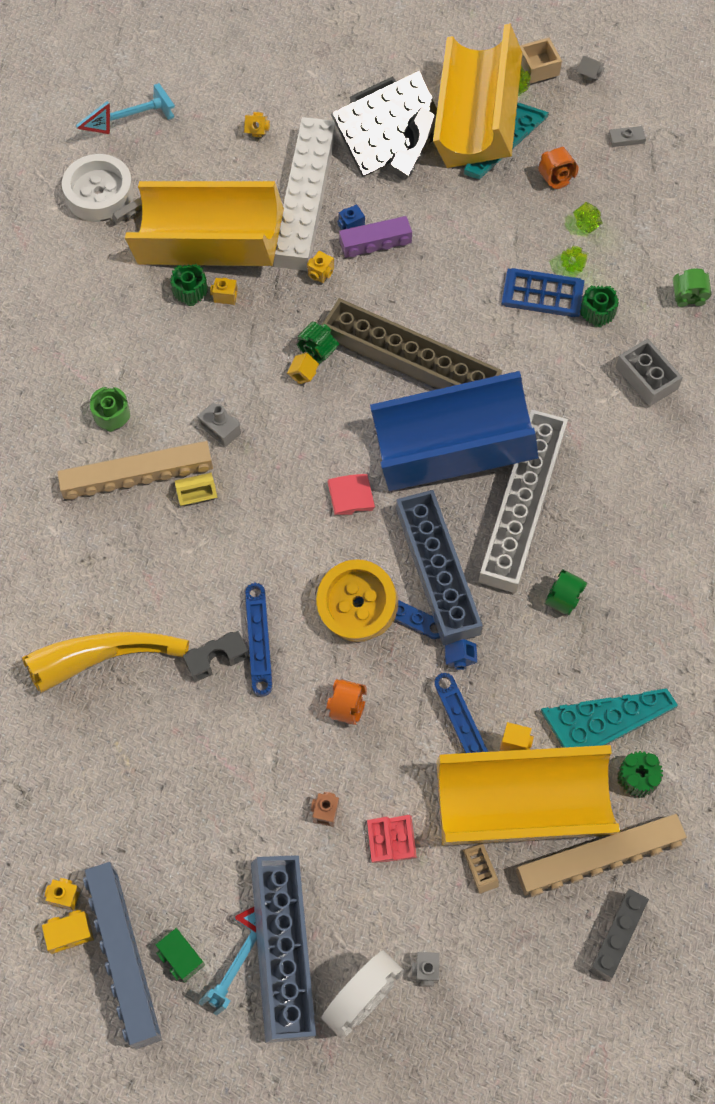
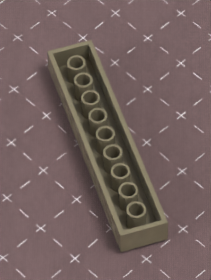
[322,298,502,389]

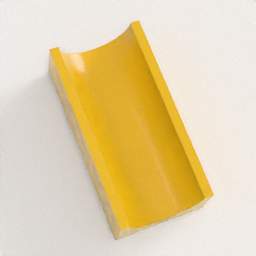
[433,23,523,168]
[125,181,284,266]
[436,745,620,846]

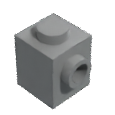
[576,55,605,81]
[412,952,439,987]

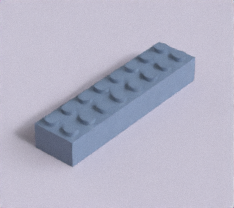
[396,490,483,646]
[251,855,316,1043]
[83,862,162,1049]

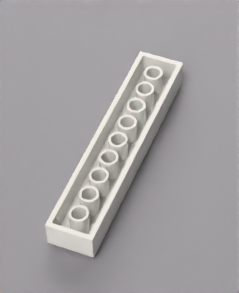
[274,117,336,271]
[478,409,568,593]

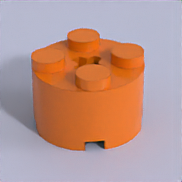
[538,147,579,189]
[326,679,367,725]

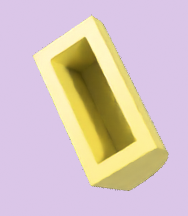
[175,472,218,506]

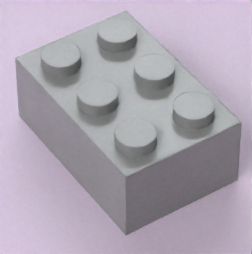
[615,338,683,407]

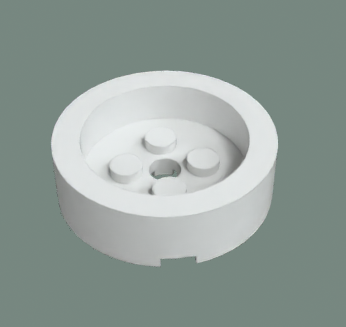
[62,154,134,222]
[321,950,404,1039]

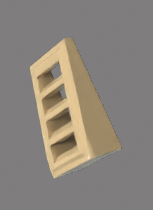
[463,843,499,894]

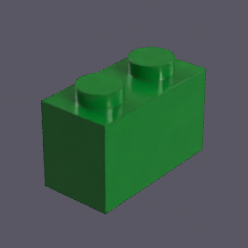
[156,927,205,982]

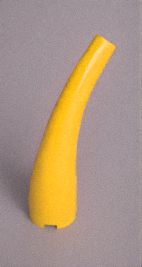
[22,632,189,693]

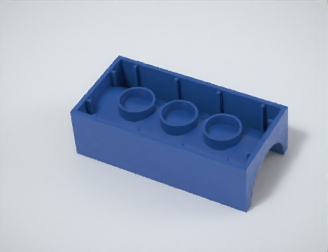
[370,371,539,491]

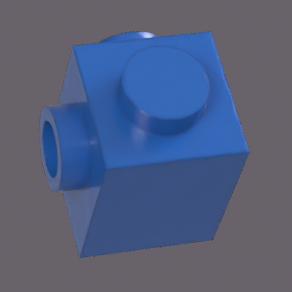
[337,204,365,230]
[445,639,478,670]

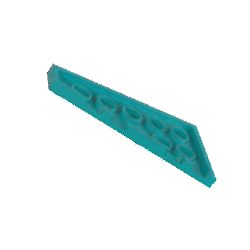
[464,102,549,180]
[540,688,678,748]

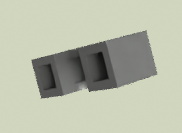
[183,631,249,683]

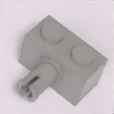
[197,402,241,447]

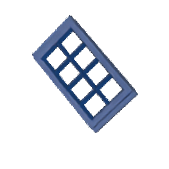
[501,268,585,317]

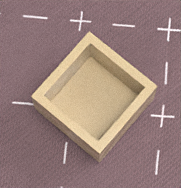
[520,38,562,84]

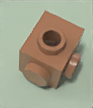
[311,792,339,827]

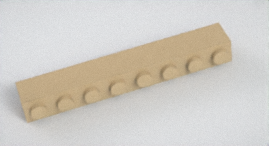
[57,441,213,499]
[516,814,687,897]

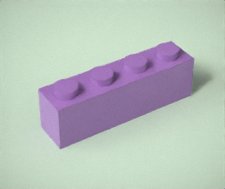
[339,216,412,258]

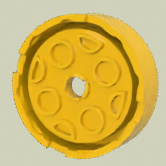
[316,559,399,642]

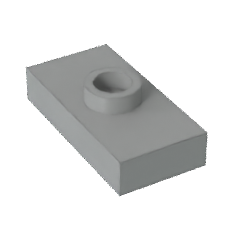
[608,126,646,147]
[112,197,142,224]

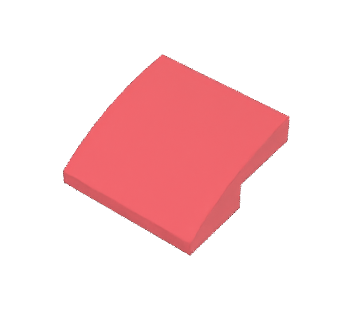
[327,474,375,515]
[367,815,417,863]

